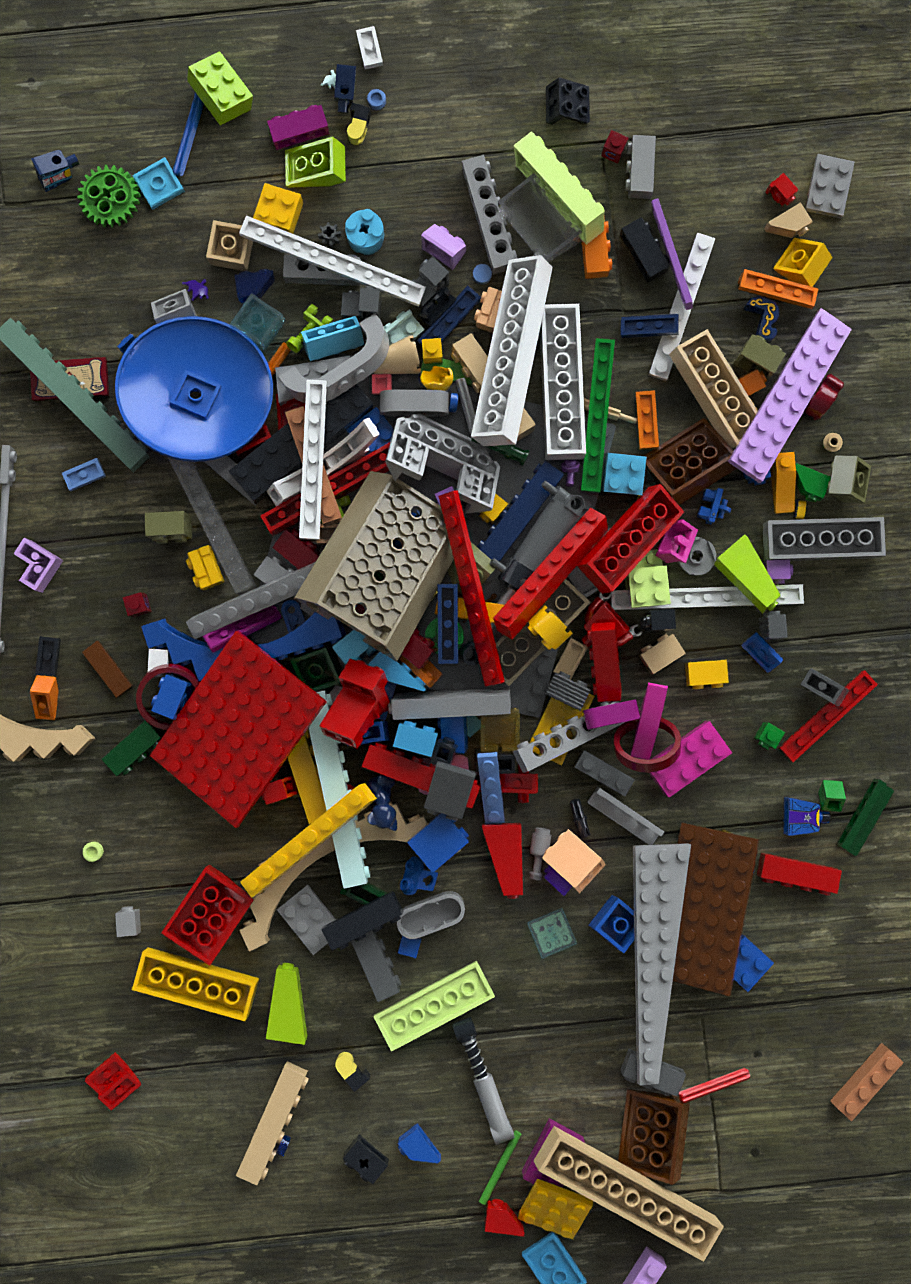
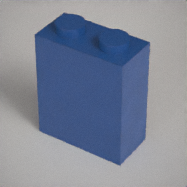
[407,813,469,873]

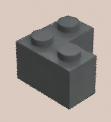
[412,256,449,309]
[341,286,382,322]

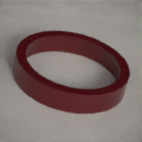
[136,664,200,730]
[614,718,681,772]

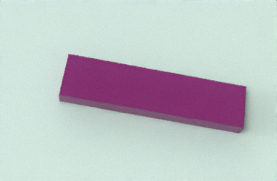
[203,605,282,653]

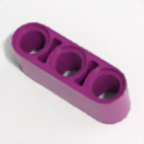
[583,699,641,730]

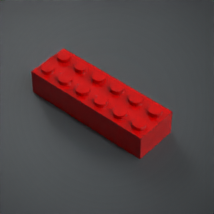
[577,484,684,594]
[362,742,480,809]

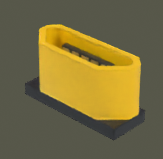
[793,499,806,519]

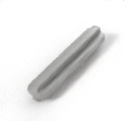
[456,378,475,434]

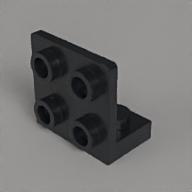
[546,77,590,125]

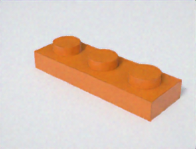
[635,390,659,450]

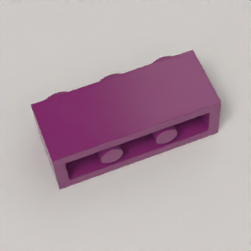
[267,105,330,150]

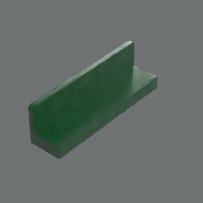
[836,778,894,856]

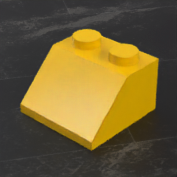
[773,238,833,287]

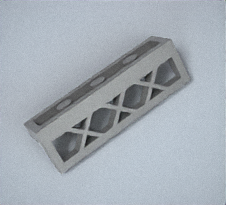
[587,786,664,845]

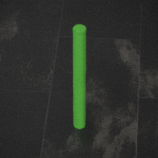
[479,1130,522,1205]

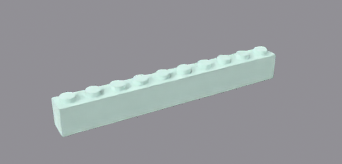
[309,690,370,889]

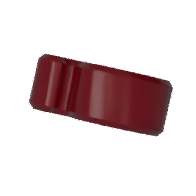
[804,374,844,421]

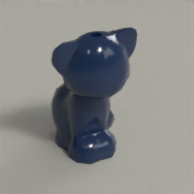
[367,775,397,831]

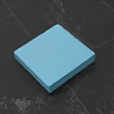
[132,157,185,210]

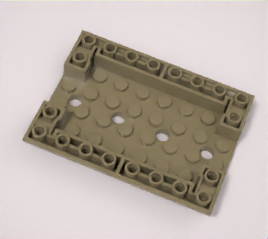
[294,471,454,661]

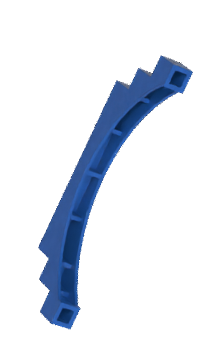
[141,605,357,681]

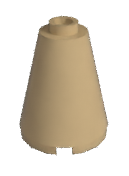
[374,335,421,374]

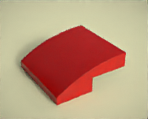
[85,1052,141,1111]

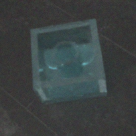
[230,293,286,352]

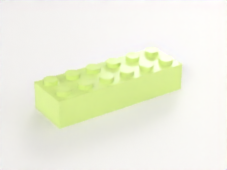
[514,131,605,244]

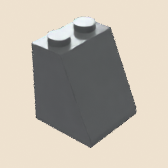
[424,761,476,821]

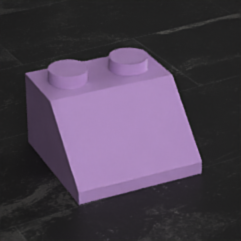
[421,224,466,270]

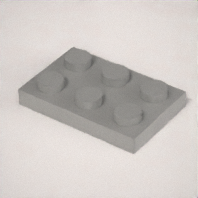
[805,154,855,218]
[277,885,336,955]

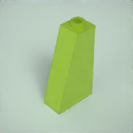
[714,534,781,613]
[266,963,307,1045]

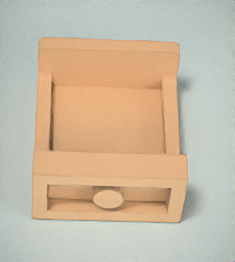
[542,829,606,894]

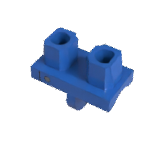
[697,488,731,525]

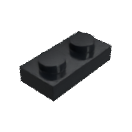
[35,636,61,677]

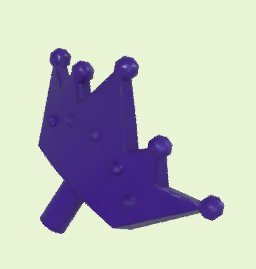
[182,279,209,301]

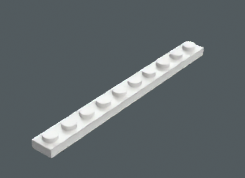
[239,216,426,307]
[611,584,804,610]

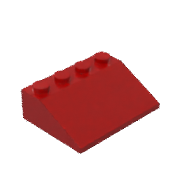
[161,864,254,966]

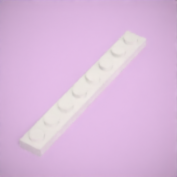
[648,233,715,381]
[299,380,327,540]

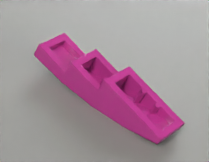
[631,682,668,760]

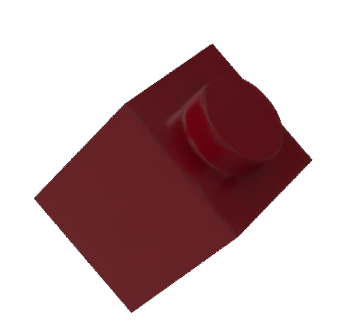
[601,130,629,164]
[123,592,152,618]

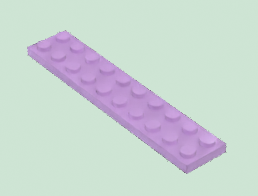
[728,308,852,483]

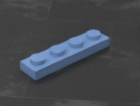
[477,752,505,824]

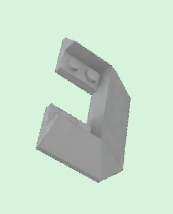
[385,413,500,514]

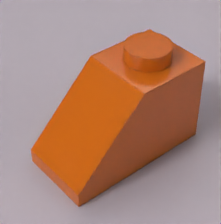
[30,675,59,720]

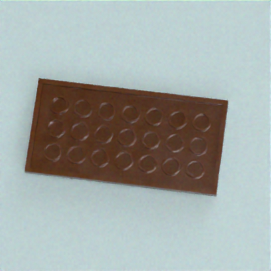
[673,823,760,996]

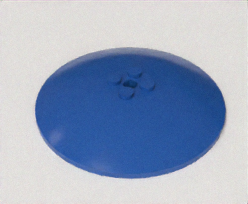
[115,316,273,462]

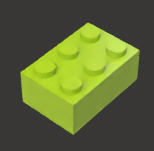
[187,51,253,126]

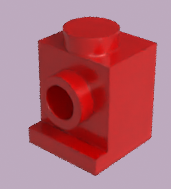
[765,173,798,207]

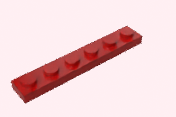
[779,670,878,762]

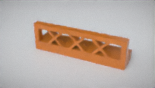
[738,269,818,309]

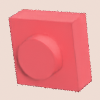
[372,374,392,395]

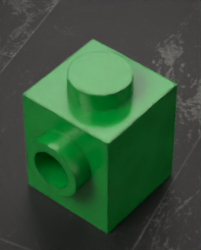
[754,722,785,750]
[818,780,846,812]

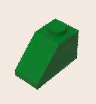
[795,463,831,502]

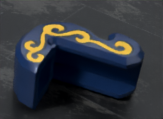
[743,296,779,343]

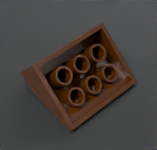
[644,418,737,505]
[618,1089,690,1185]

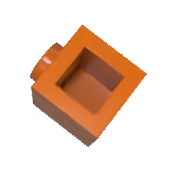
[738,369,767,396]

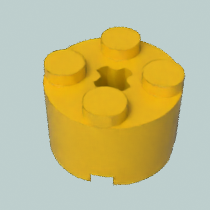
[527,605,573,650]

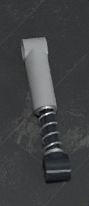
[452,1017,515,1145]

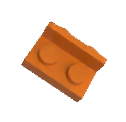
[399,656,443,688]

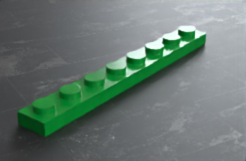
[581,338,615,493]

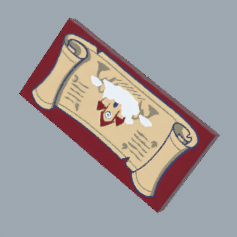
[30,357,109,401]

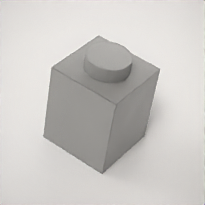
[115,906,141,937]

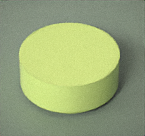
[82,842,104,862]

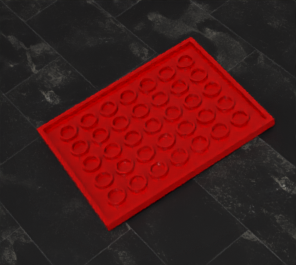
[150,631,327,828]

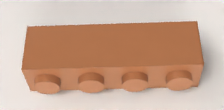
[830,1043,904,1121]

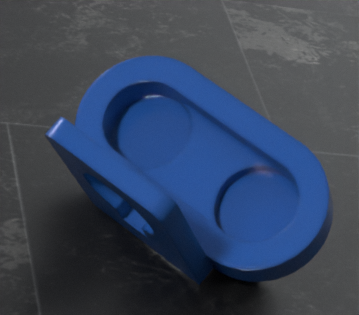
[400,857,438,895]

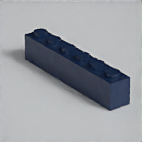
[477,461,564,562]

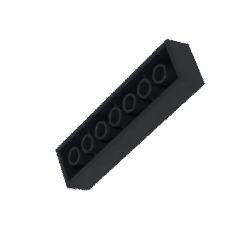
[229,384,373,504]

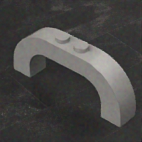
[279,313,389,403]

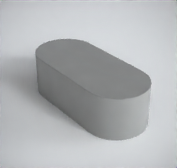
[380,390,449,417]
[397,891,465,939]

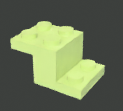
[625,549,671,608]

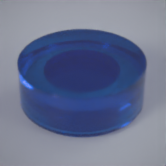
[276,1135,291,1156]

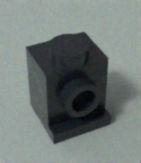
[430,737,458,765]

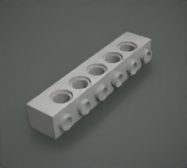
[462,155,517,275]
[513,701,625,773]

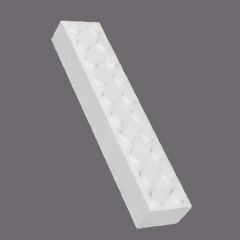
[471,255,553,446]

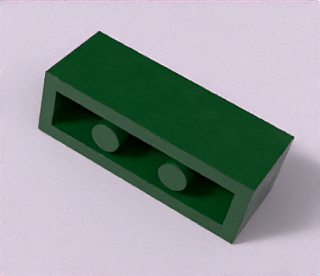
[102,720,163,776]

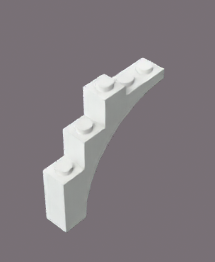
[267,418,379,506]

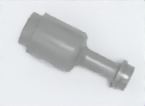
[529,828,552,880]

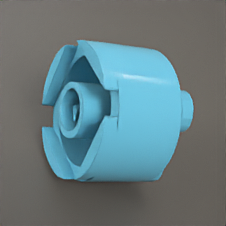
[345,209,384,255]

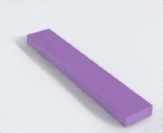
[651,198,693,310]

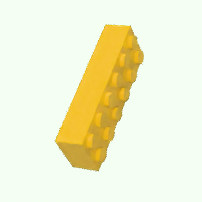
[132,947,259,1021]

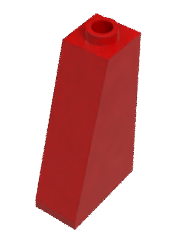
[482,823,523,899]

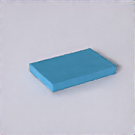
[522,1232,587,1284]

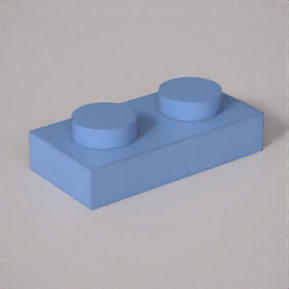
[62,458,106,491]

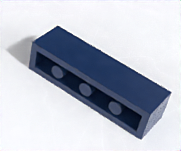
[438,584,458,664]

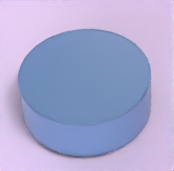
[367,89,386,110]
[473,264,492,285]

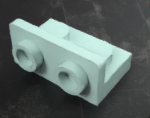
[384,309,425,345]

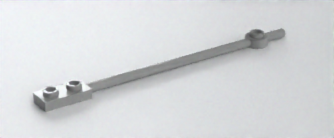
[0,445,17,653]

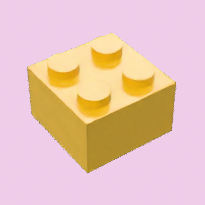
[253,183,303,234]

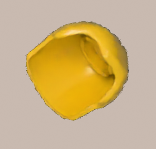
[420,366,454,391]

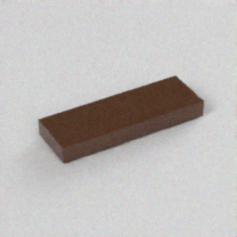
[82,641,133,698]

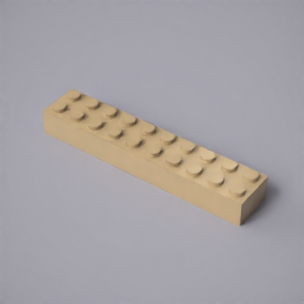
[533,1126,724,1262]

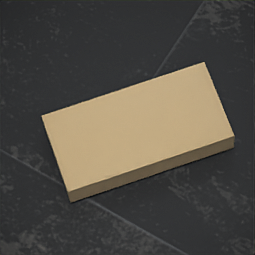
[553,638,588,680]

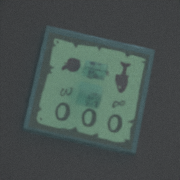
[527,908,577,959]

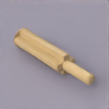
[584,398,637,424]

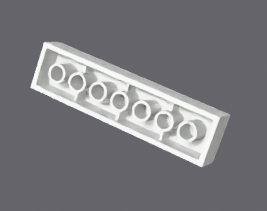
[540,304,586,460]

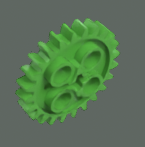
[77,165,141,228]

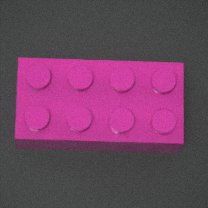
[649,721,732,798]

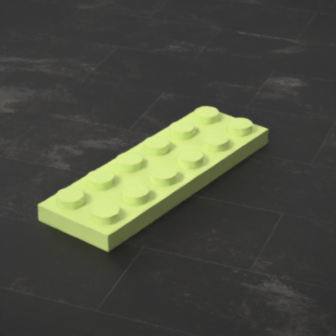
[373,961,495,1052]

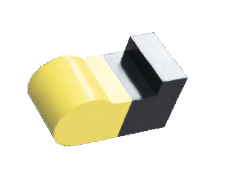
[347,103,371,145]
[335,1052,370,1092]

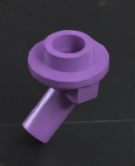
[561,460,580,487]

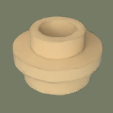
[823,433,843,452]

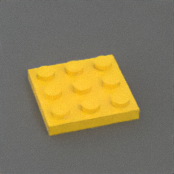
[518,1179,593,1239]

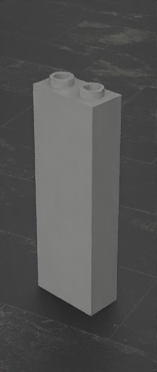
[389,687,511,720]

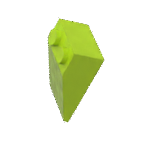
[285,137,346,188]

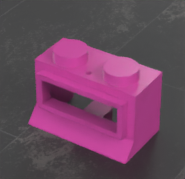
[655,519,698,563]

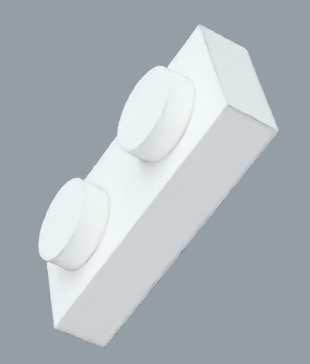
[356,26,383,69]

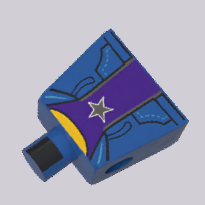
[783,797,830,836]

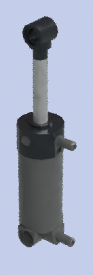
[458,481,585,666]

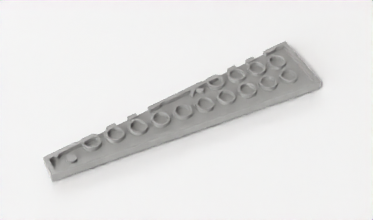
[633,843,691,1085]

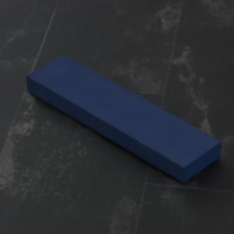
[417,285,481,346]

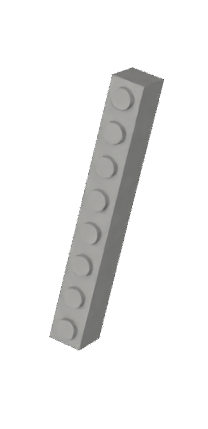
[186,562,315,639]

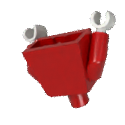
[582,592,642,647]

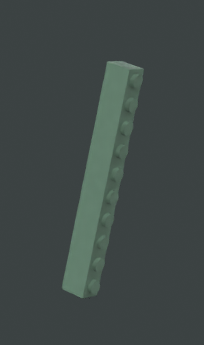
[0,318,149,473]

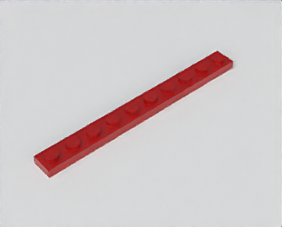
[438,490,505,686]

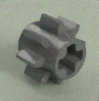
[318,222,342,248]

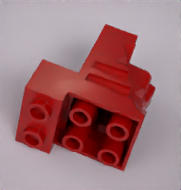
[319,658,390,749]

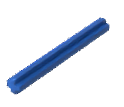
[173,92,204,176]

